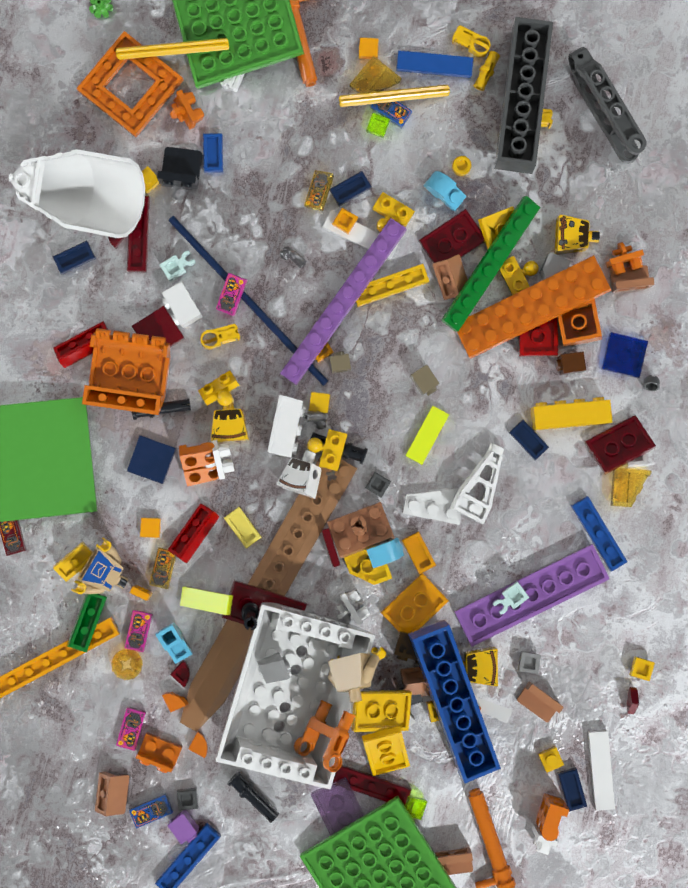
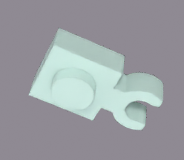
[159,251,196,282]
[493,581,529,614]

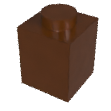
[555,351,586,376]

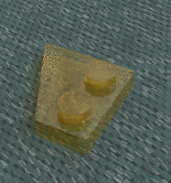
[349,56,402,93]
[610,468,651,507]

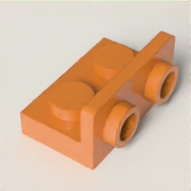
[135,732,183,773]

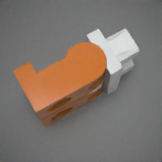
[179,440,234,487]
[532,793,569,855]

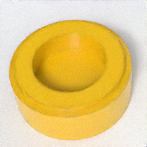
[452,156,471,176]

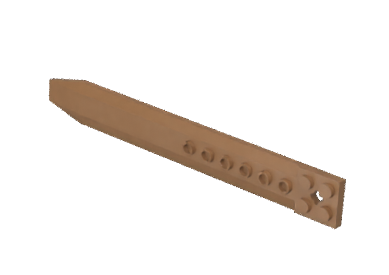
[180,452,357,732]

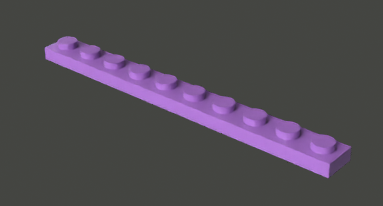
[280,218,407,385]

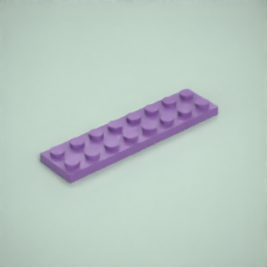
[454,544,610,647]

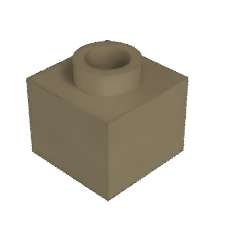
[330,351,351,374]

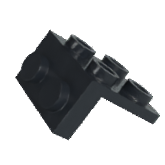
[157,147,203,190]

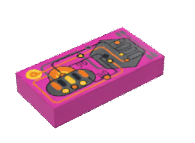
[216,273,247,316]
[125,610,153,652]
[116,707,146,751]

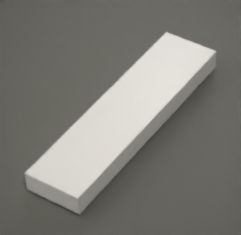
[323,211,399,261]
[587,730,615,811]

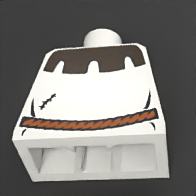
[277,450,322,499]

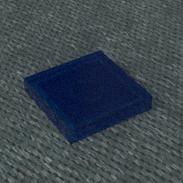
[601,332,648,378]

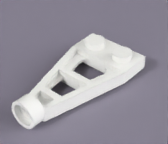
[450,443,505,524]

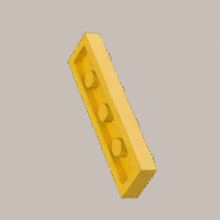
[356,264,429,308]

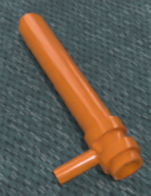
[290,0,317,87]
[468,788,516,888]

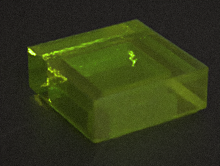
[366,113,390,138]
[405,796,427,820]

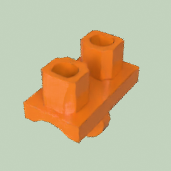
[170,90,204,130]
[606,242,644,276]

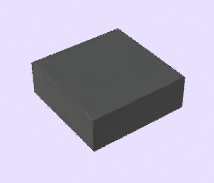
[365,472,391,498]
[177,788,199,811]

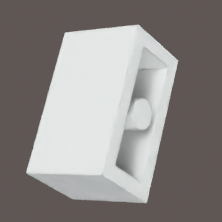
[162,281,203,329]

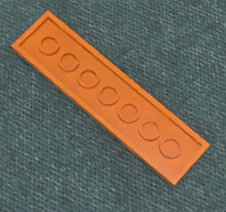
[457,255,611,359]

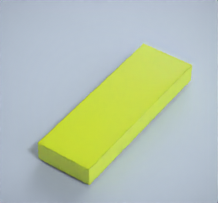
[405,406,449,465]
[180,587,233,615]

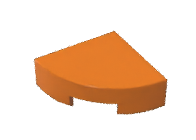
[162,692,189,712]
[188,731,208,758]

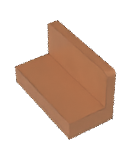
[432,254,468,300]
[609,265,655,293]
[400,667,430,697]
[517,681,564,723]
[95,772,129,816]
[434,847,473,875]

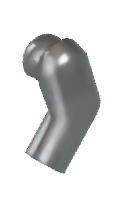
[280,247,307,268]
[303,411,327,430]

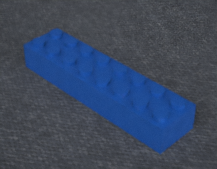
[408,620,501,783]

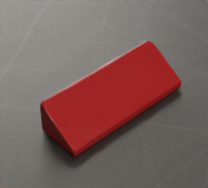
[53,321,108,368]
[167,503,219,563]

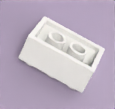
[267,395,306,458]

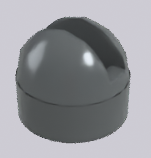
[644,375,660,391]

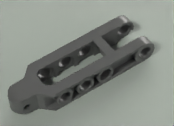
[568,47,647,164]

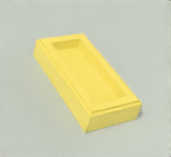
[224,506,262,549]

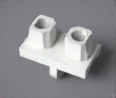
[336,590,370,626]

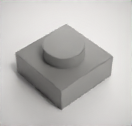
[518,651,541,674]

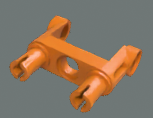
[294,700,355,772]

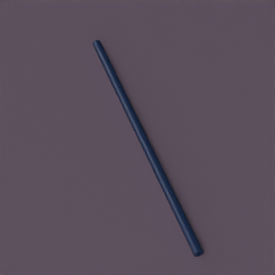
[168,216,329,386]

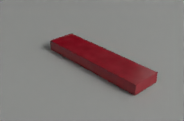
[127,196,150,272]
[333,765,412,807]

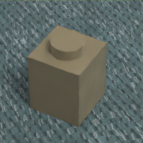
[410,365,440,396]

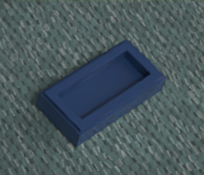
[329,171,372,207]
[53,241,96,275]
[509,420,549,460]
[557,767,588,812]

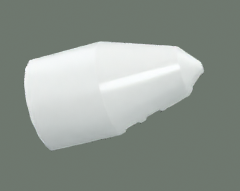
[9,149,145,238]

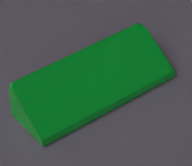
[66,594,107,653]

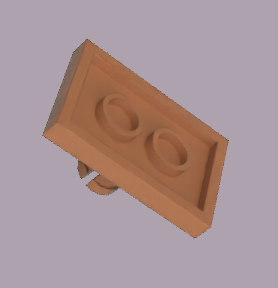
[327,502,394,559]

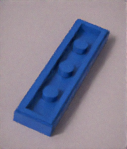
[396,50,473,78]
[571,496,628,572]
[155,823,221,888]

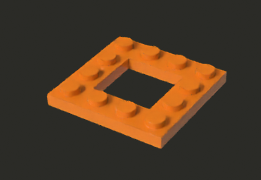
[76,31,184,138]

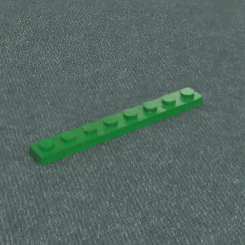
[441,196,541,332]

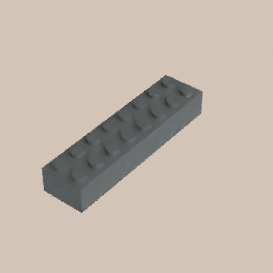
[494,17,553,174]

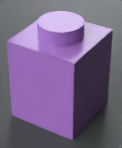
[167,810,199,844]

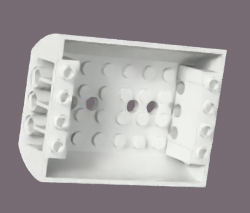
[215,602,375,790]

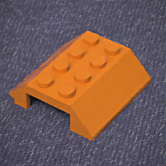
[82,328,171,415]

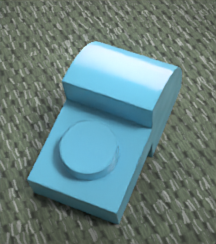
[423,171,467,211]
[367,537,404,568]
[155,623,192,664]

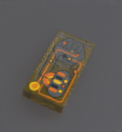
[304,170,334,211]
[149,547,176,589]

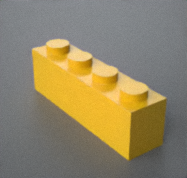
[531,397,613,431]

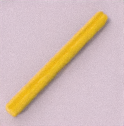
[116,38,229,60]
[339,84,450,107]

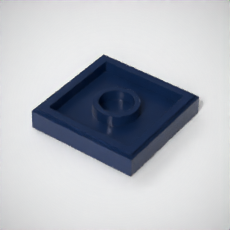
[127,435,177,484]

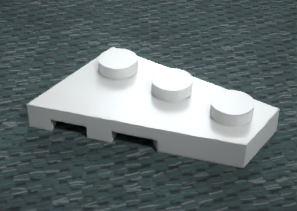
[403,488,461,525]

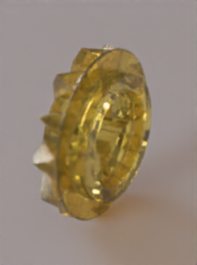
[111,649,142,680]

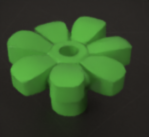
[89,0,114,18]

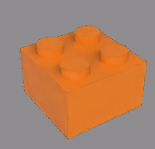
[558,299,602,347]

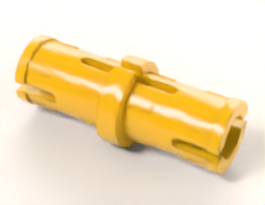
[473,51,500,91]

